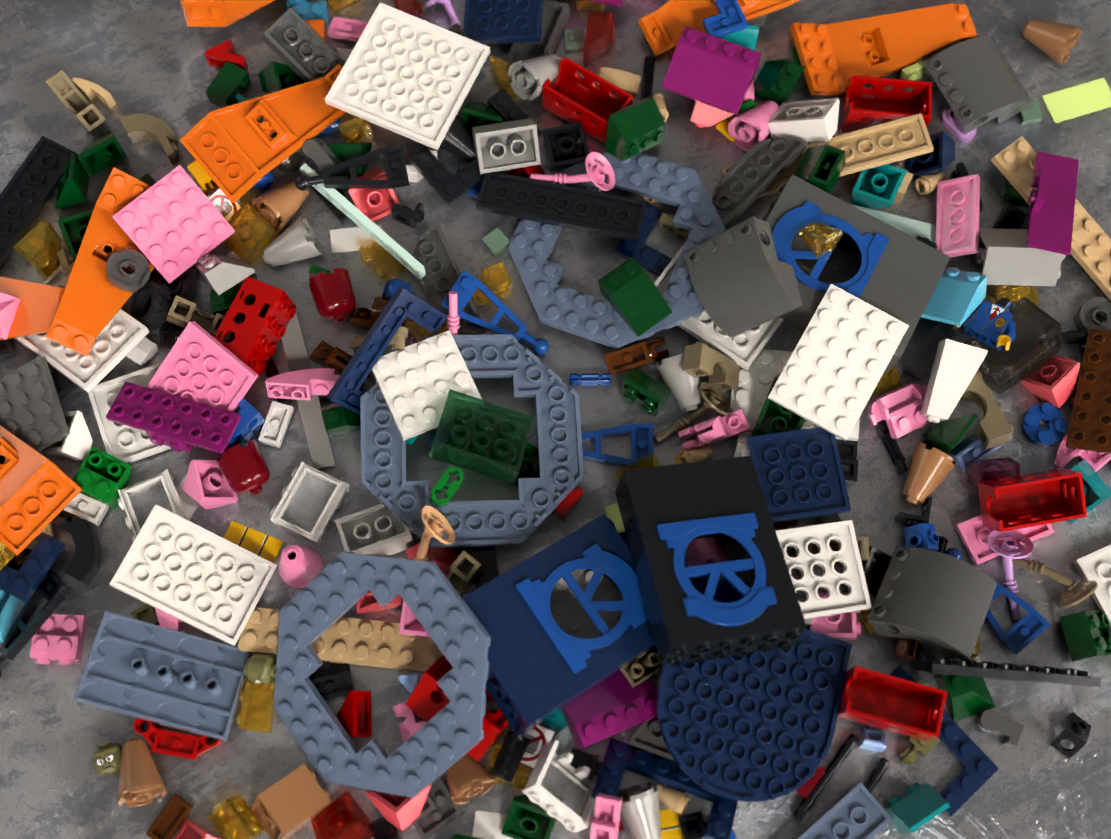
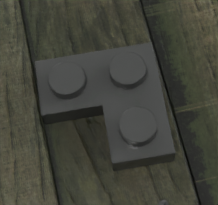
[412,777,463,839]

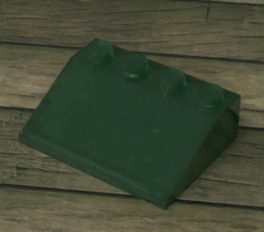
[428,389,534,484]

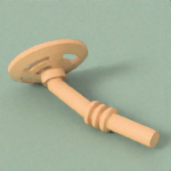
[415,506,455,561]

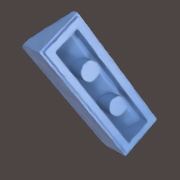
[948,433,1013,473]

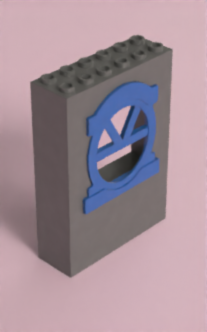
[762,174,950,374]

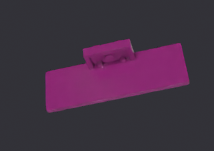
[1026,152,1079,255]
[106,382,241,453]

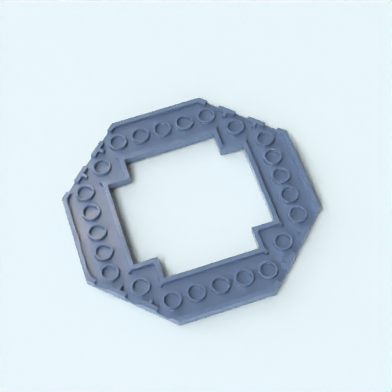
[508,152,726,350]
[360,334,584,548]
[273,551,491,798]

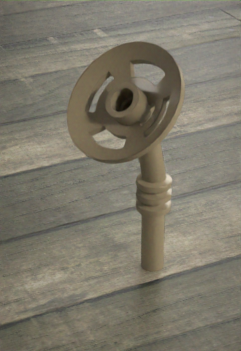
[653,382,733,444]
[1012,558,1098,609]

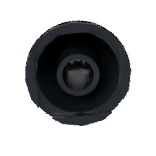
[439,113,476,163]

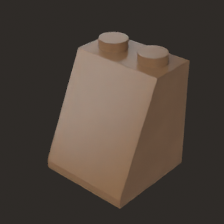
[250,764,331,839]

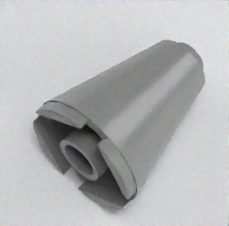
[508,54,561,101]
[262,217,323,267]
[656,353,701,412]
[616,783,661,839]

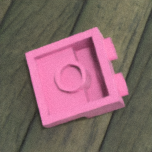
[810,593,861,640]
[29,614,87,665]

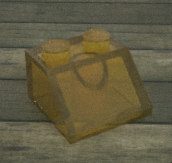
[224,203,278,266]
[13,218,61,280]

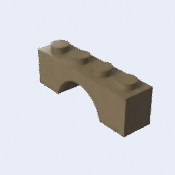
[961,369,1013,450]

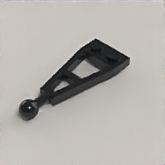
[294,145,410,191]
[0,569,71,679]

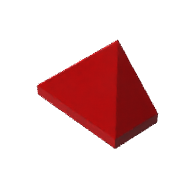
[336,690,372,738]

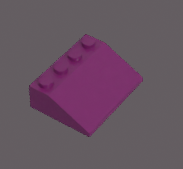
[662,26,762,115]
[561,670,657,750]

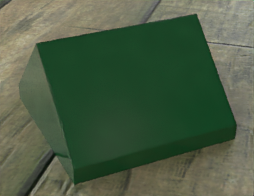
[326,142,372,177]
[55,152,90,209]

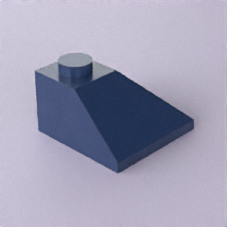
[906,132,955,178]

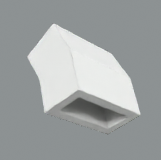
[126,337,159,368]

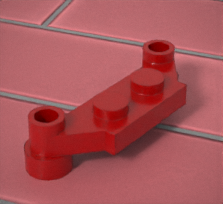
[133,718,222,760]

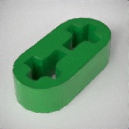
[431,467,463,507]

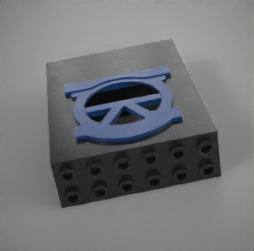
[615,456,807,666]

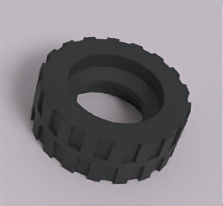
[130,280,172,330]

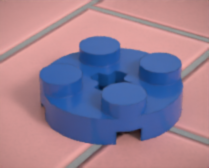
[1021,403,1067,446]

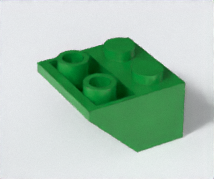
[73,447,132,510]

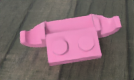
[867,384,929,439]
[1054,435,1111,472]

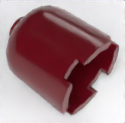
[309,268,356,322]
[216,440,270,496]

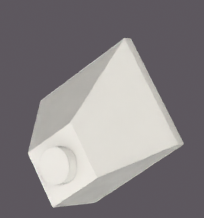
[43,411,93,461]

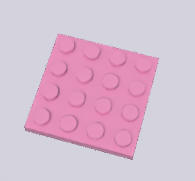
[112,165,235,284]
[147,321,259,412]

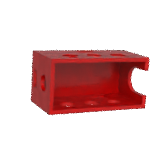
[542,56,633,144]
[841,75,932,132]
[214,276,297,380]
[977,468,1087,532]
[405,655,509,762]
[838,666,947,741]

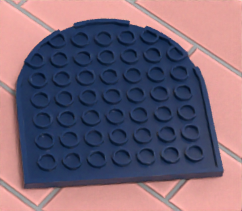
[656,598,852,802]

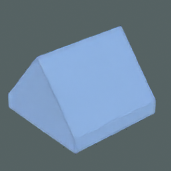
[398,674,420,694]
[859,727,887,753]

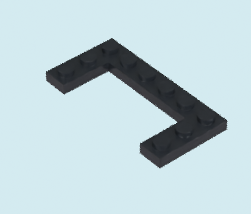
[410,88,542,206]

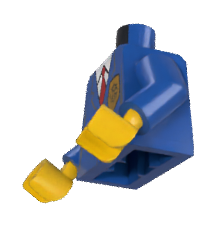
[957,297,1016,351]

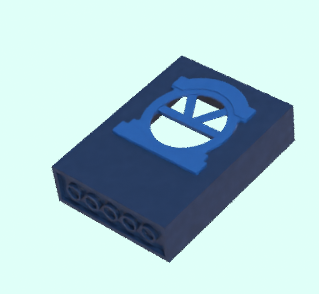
[462,514,655,737]

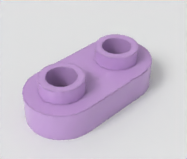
[940,107,977,142]

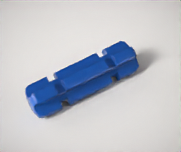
[569,373,611,386]

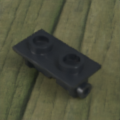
[490,730,530,783]

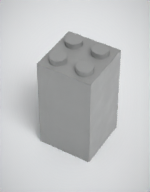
[970,228,1066,287]

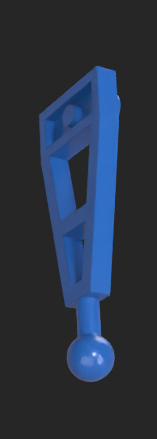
[440,270,549,355]
[537,424,653,468]
[945,547,1050,655]

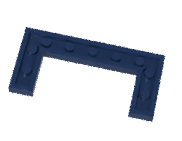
[615,203,672,277]
[326,286,448,415]
[0,533,65,603]
[862,665,999,817]
[591,738,738,839]

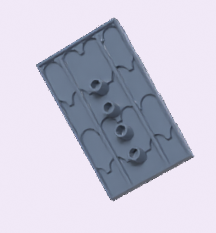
[74,611,252,741]

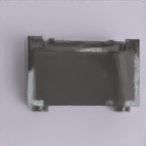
[962,296,1063,395]

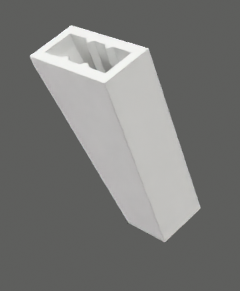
[920,339,988,423]

